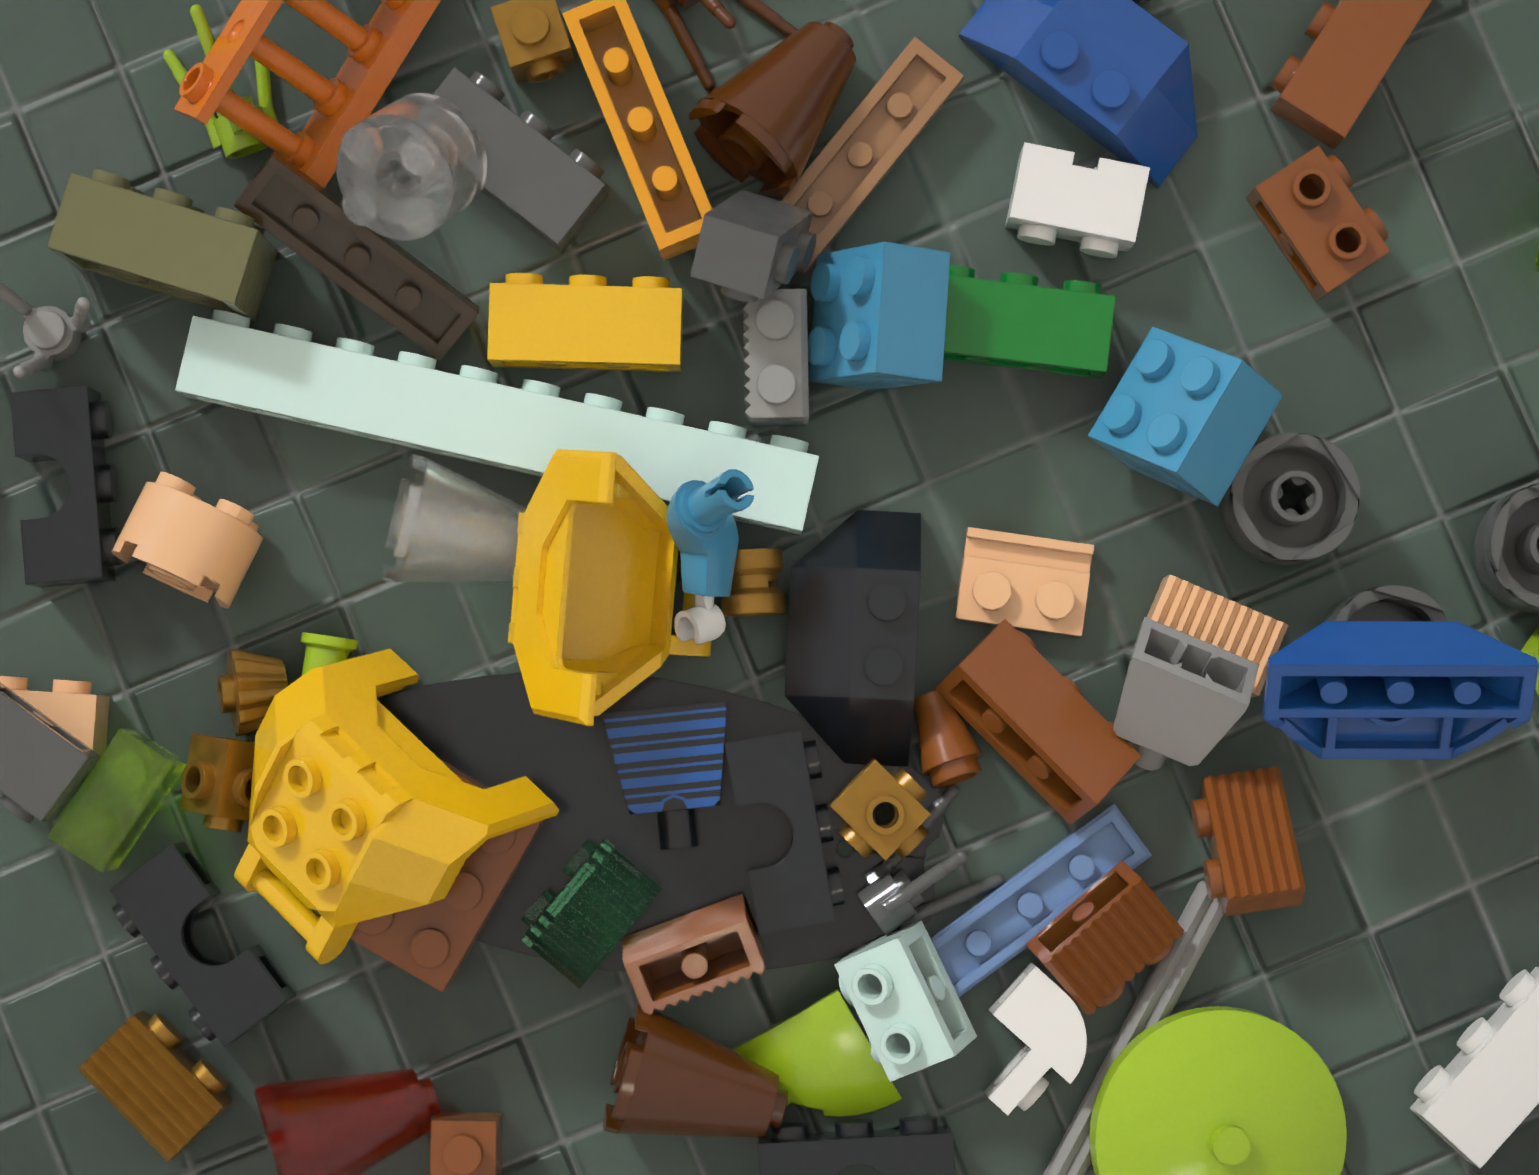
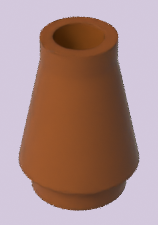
[914,690,983,788]

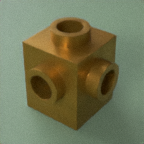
[179,733,255,832]
[828,759,931,861]

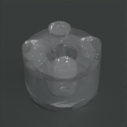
[336,93,487,241]

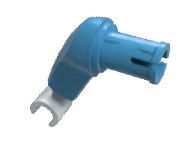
[666,469,754,645]

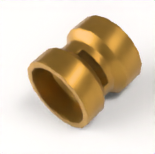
[722,548,785,617]

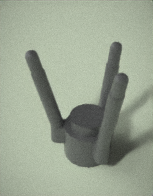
[857,784,1005,935]

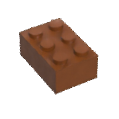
[350,758,546,992]

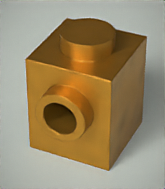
[490,0,576,84]

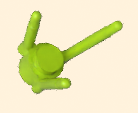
[163,4,279,159]

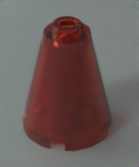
[254,1069,441,1175]

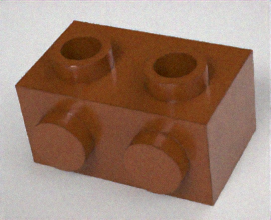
[1246,145,1390,302]

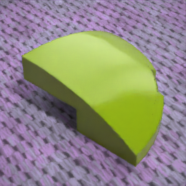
[731,989,902,1117]

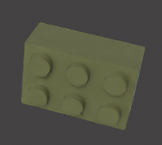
[47,169,278,322]

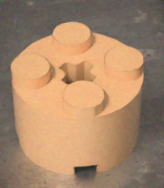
[111,471,263,609]

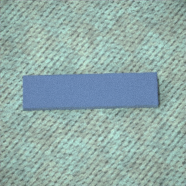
[930,803,1152,997]

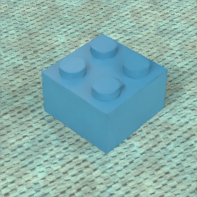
[808,241,951,390]
[1088,326,1283,506]

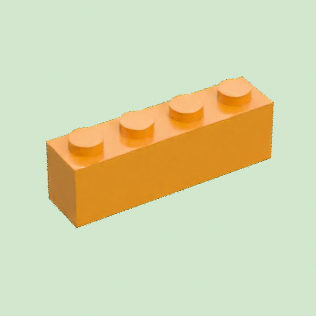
[562,0,712,261]

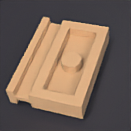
[954,527,1094,637]

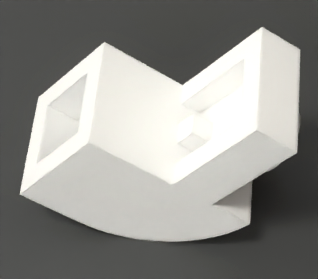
[984,962,1087,1115]

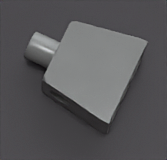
[1113,617,1259,770]

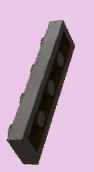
[234,151,479,361]

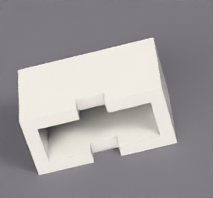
[1005,142,1150,258]

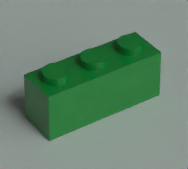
[943,265,1116,379]

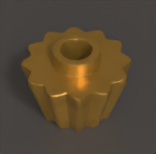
[217,649,288,736]

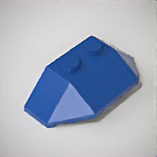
[959,0,1198,188]
[1262,621,1539,759]

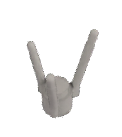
[0,281,91,378]

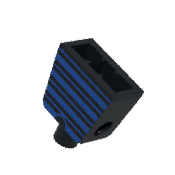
[603,701,727,850]

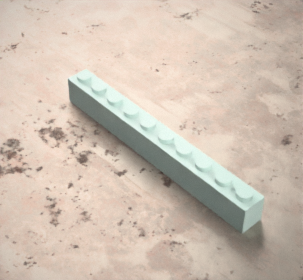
[175,310,819,535]

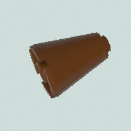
[689,21,856,198]
[603,1004,788,1138]

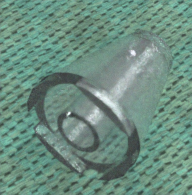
[382,454,527,583]

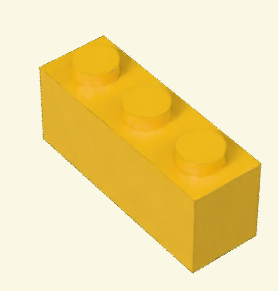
[487,273,684,372]

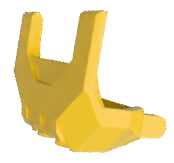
[508,449,712,726]
[234,648,560,965]

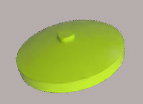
[1089,1006,1347,1175]

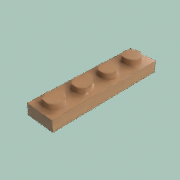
[780,37,964,275]

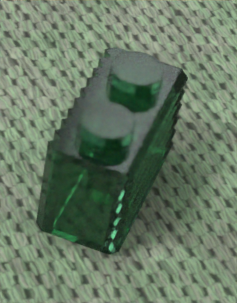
[520,838,664,989]

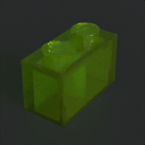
[47,728,187,872]

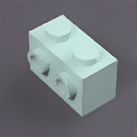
[834,920,977,1082]

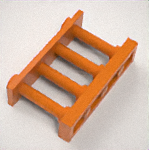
[174,0,441,189]

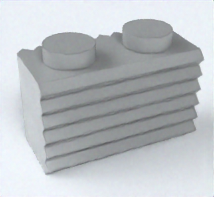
[743,289,809,426]

